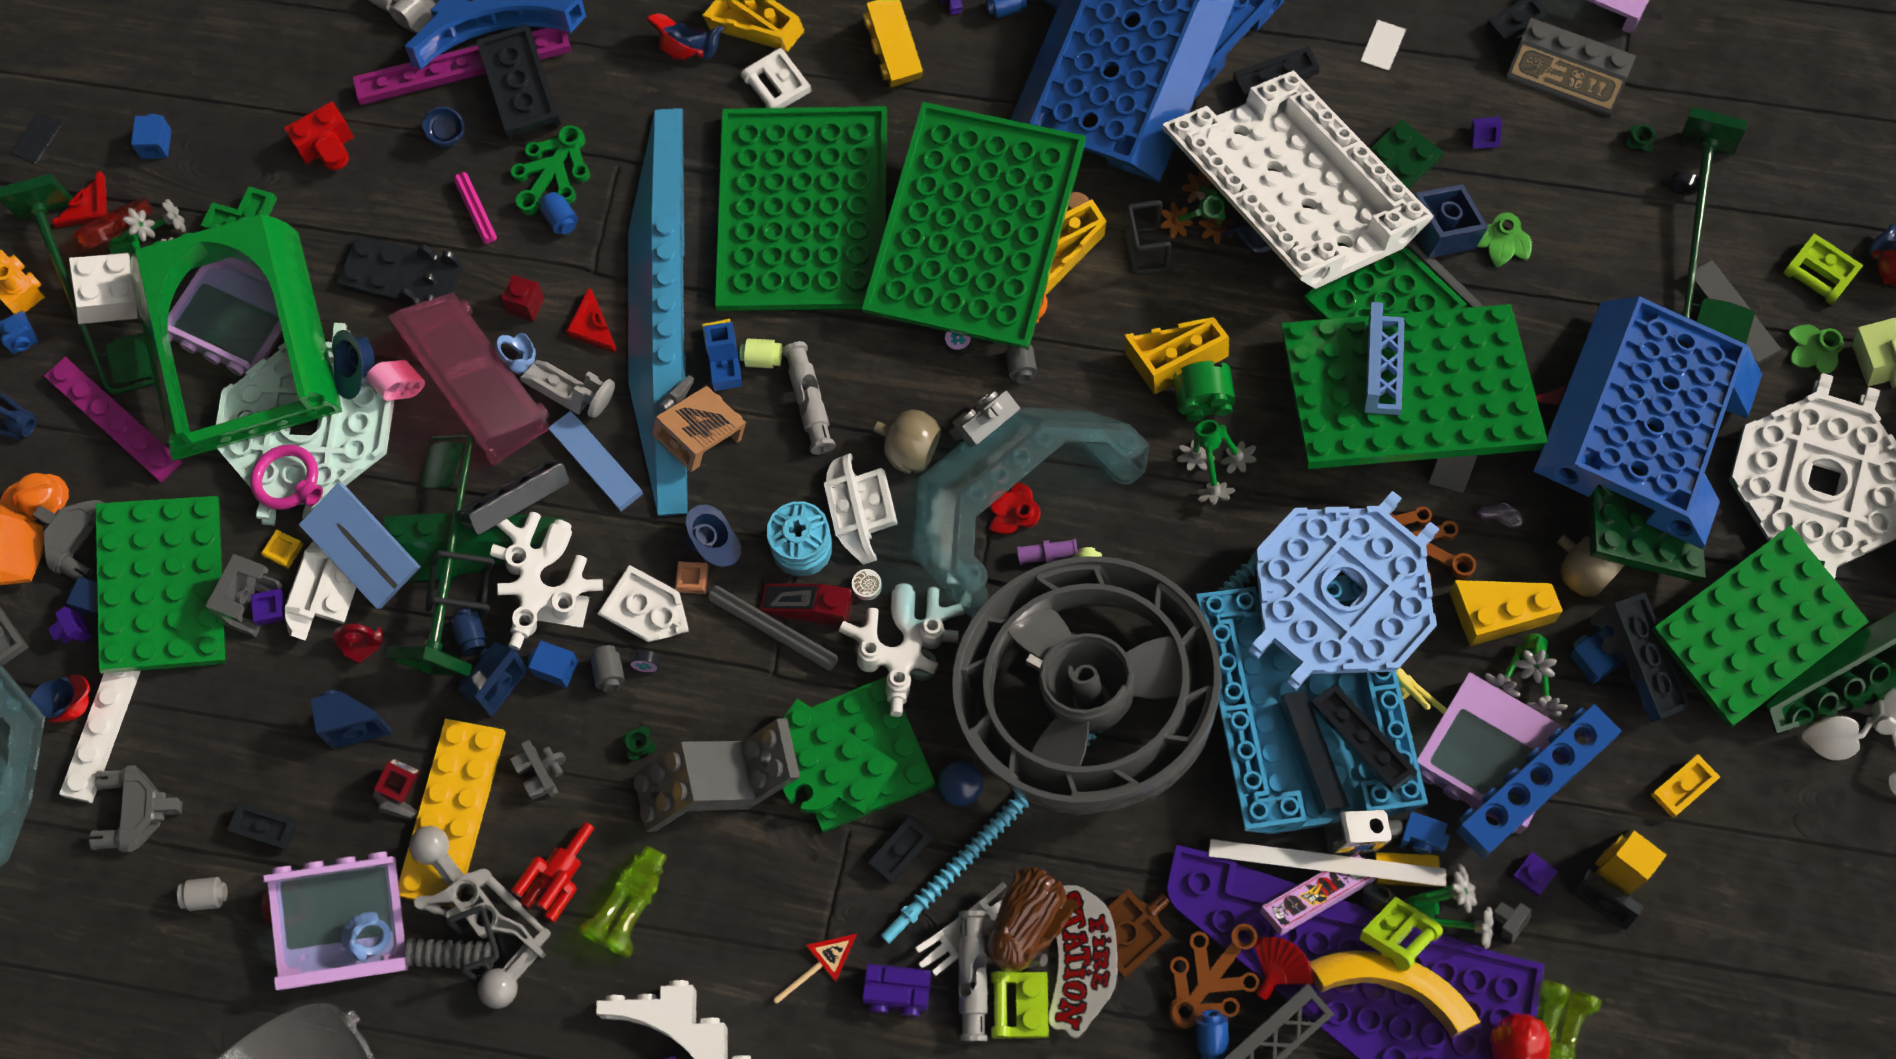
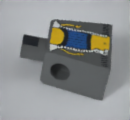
[1323,810,1403,856]

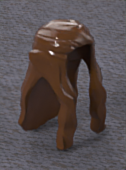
[984,867,1079,972]

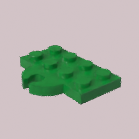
[783,699,899,816]

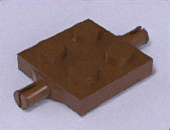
[1107,889,1171,979]

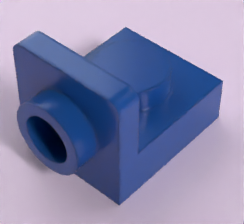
[0,311,39,354]

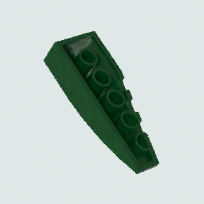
[383,513,567,583]
[1766,611,1896,733]

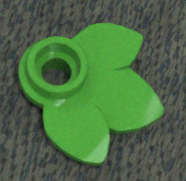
[1477,212,1532,268]
[1788,325,1844,374]

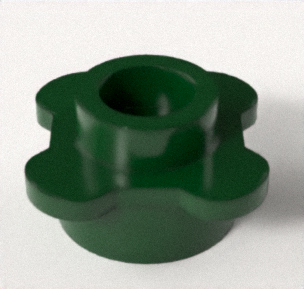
[1626,124,1657,153]
[622,726,656,761]

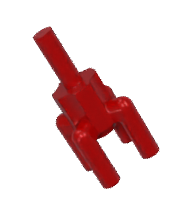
[511,822,595,923]

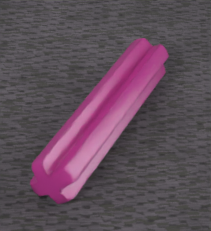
[453,172,497,244]

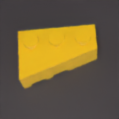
[863,0,923,88]
[1124,317,1229,395]

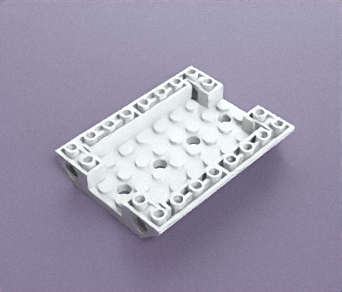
[1162,71,1434,289]

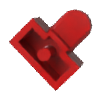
[284,101,354,170]

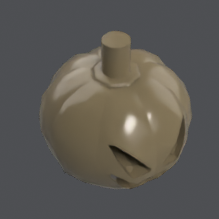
[874,409,941,474]
[1556,534,1624,597]

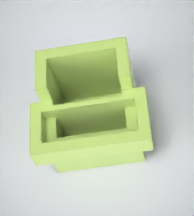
[1852,317,1896,388]

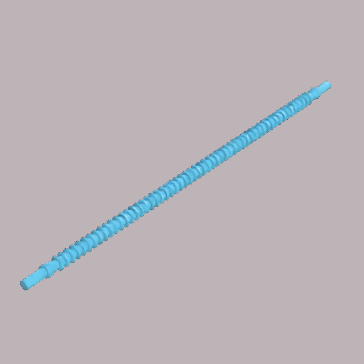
[881,551,1257,944]

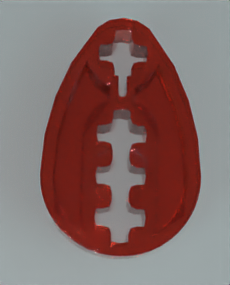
[73,198,153,250]

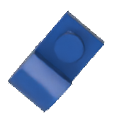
[704,322,743,391]

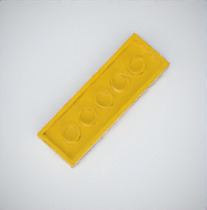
[398,719,506,908]

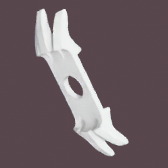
[916,882,1007,975]

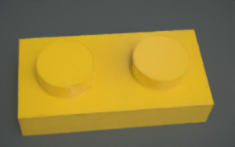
[1651,754,1720,818]

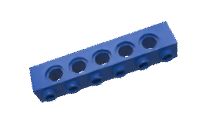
[1456,704,1622,859]

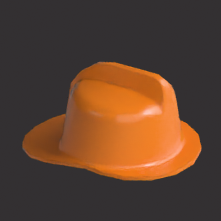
[0,473,69,521]

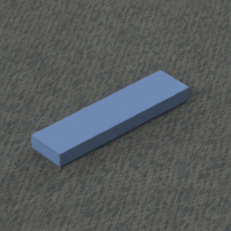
[548,411,643,512]

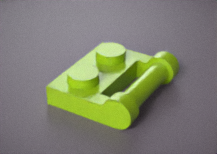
[1783,233,1863,306]
[1360,897,1443,971]
[990,972,1049,1039]

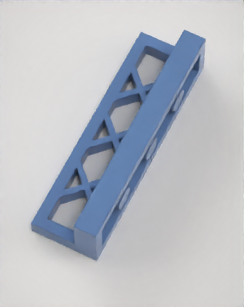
[1365,302,1404,415]

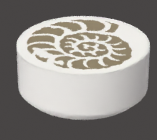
[852,569,882,600]

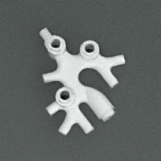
[490,512,603,650]
[839,584,964,717]

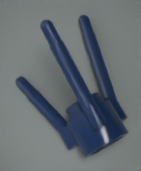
[0,394,37,441]

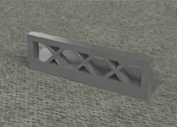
[1224,984,1334,1059]

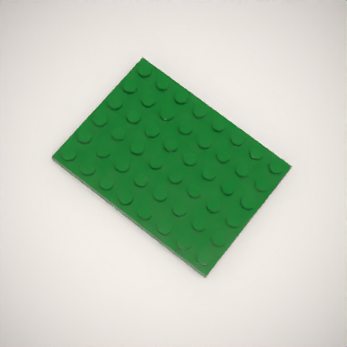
[862,102,1086,350]
[715,106,887,311]
[1281,304,1548,469]

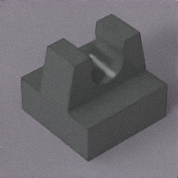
[1493,902,1531,944]

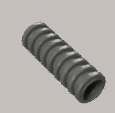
[404,938,494,970]

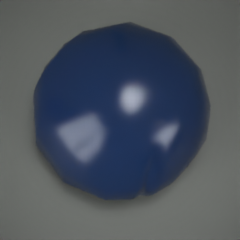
[421,106,465,148]
[936,760,984,807]

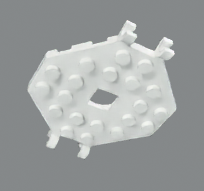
[1729,373,1896,579]

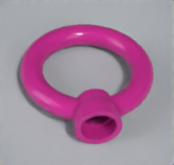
[250,444,323,510]

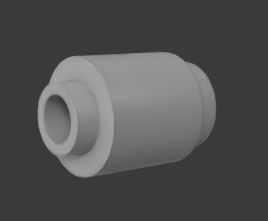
[177,877,228,911]

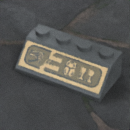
[1506,18,1636,117]

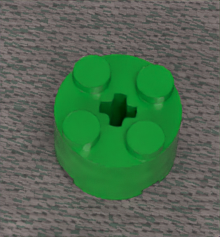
[1173,361,1235,422]

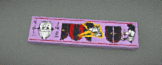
[1260,852,1376,936]

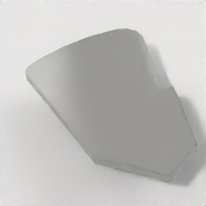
[369,0,435,34]

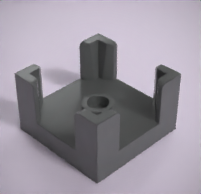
[205,554,283,638]

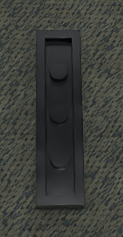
[1311,684,1417,793]

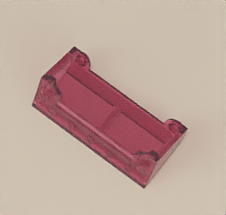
[388,292,550,466]

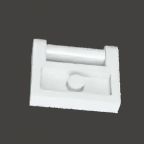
[741,48,811,108]

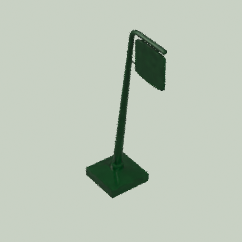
[1679,107,1755,346]
[0,173,154,394]
[385,433,473,676]

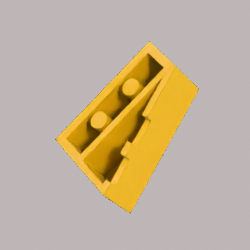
[703,0,804,51]
[1045,199,1107,295]
[1449,580,1563,647]
[1595,829,1667,895]

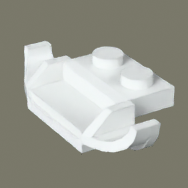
[824,453,898,565]
[284,542,356,640]

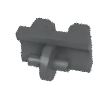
[510,740,566,800]

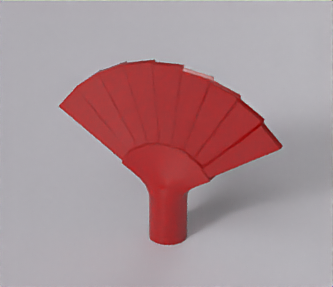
[1254,936,1314,1000]

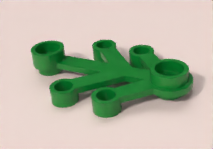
[511,125,590,215]

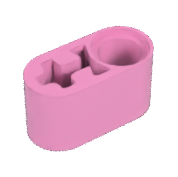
[366,360,425,401]

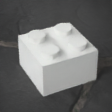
[69,253,138,324]

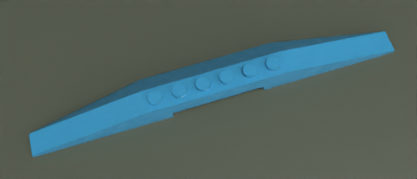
[628,108,688,517]

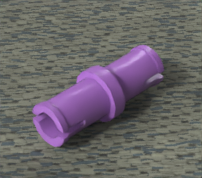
[1017,539,1078,565]

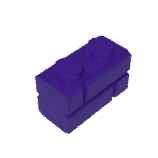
[863,964,932,1017]

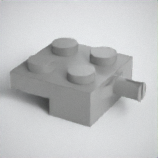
[949,390,1021,447]

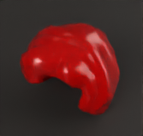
[1490,1013,1551,1059]

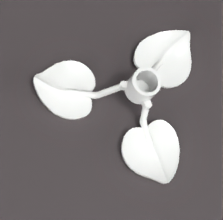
[1801,686,1896,795]

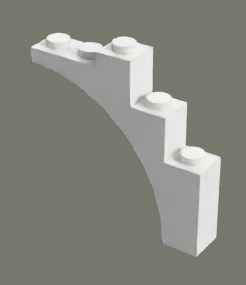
[597,980,751,1059]

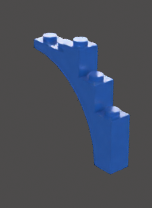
[405,0,586,70]

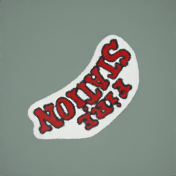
[1049,885,1117,1038]

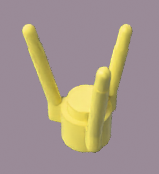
[1396,668,1447,739]

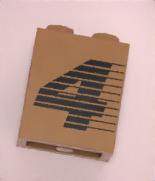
[652,386,746,472]

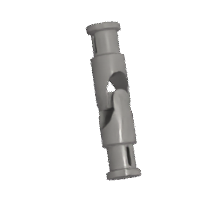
[782,341,836,455]
[958,910,988,1041]

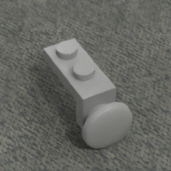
[520,360,615,418]

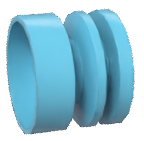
[767,502,832,576]

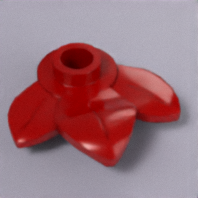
[987,482,1041,534]

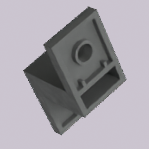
[634,719,800,832]

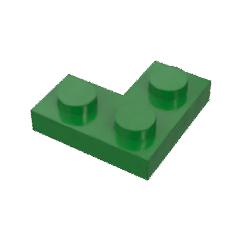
[201,186,277,230]

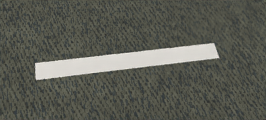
[1209,839,1446,887]

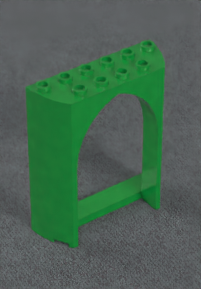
[129,214,343,461]

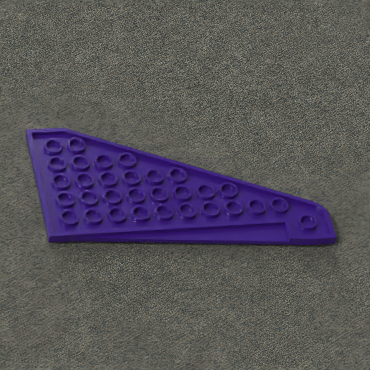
[1167,845,1545,1059]

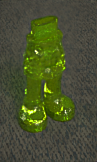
[578,846,667,959]
[1541,980,1602,1059]

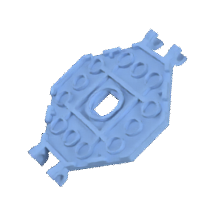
[1248,491,1439,691]

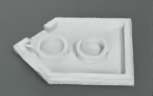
[597,565,689,642]

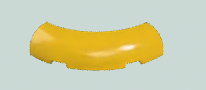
[1310,951,1481,1038]

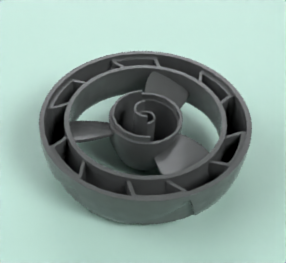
[952,556,1222,815]

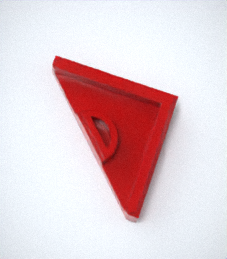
[52,172,107,228]
[566,288,617,353]

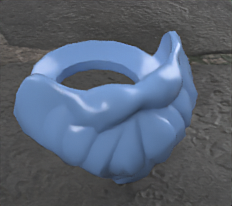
[495,333,536,374]
[341,911,391,962]

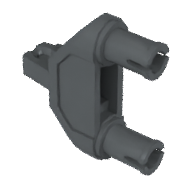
[33,500,104,581]
[89,765,183,852]

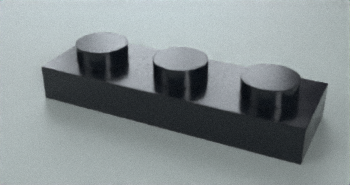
[1233,46,1320,100]

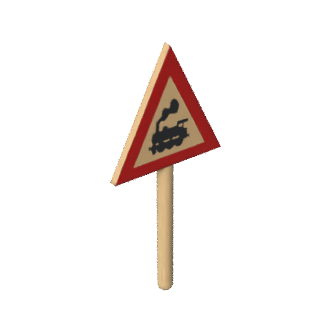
[774,934,857,1003]

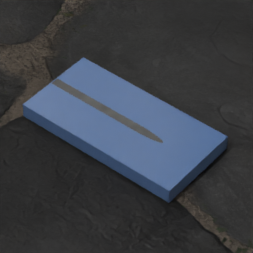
[299,483,421,609]

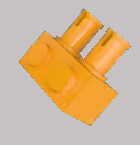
[0,249,45,314]

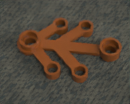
[1390,506,1476,580]
[1169,924,1260,1028]

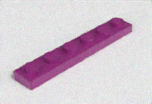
[44,357,182,482]

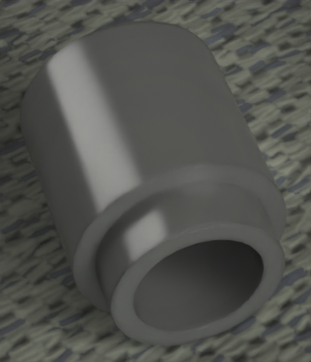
[1005,345,1038,384]
[590,645,625,693]

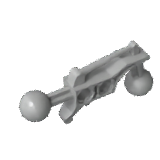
[409,825,551,1009]

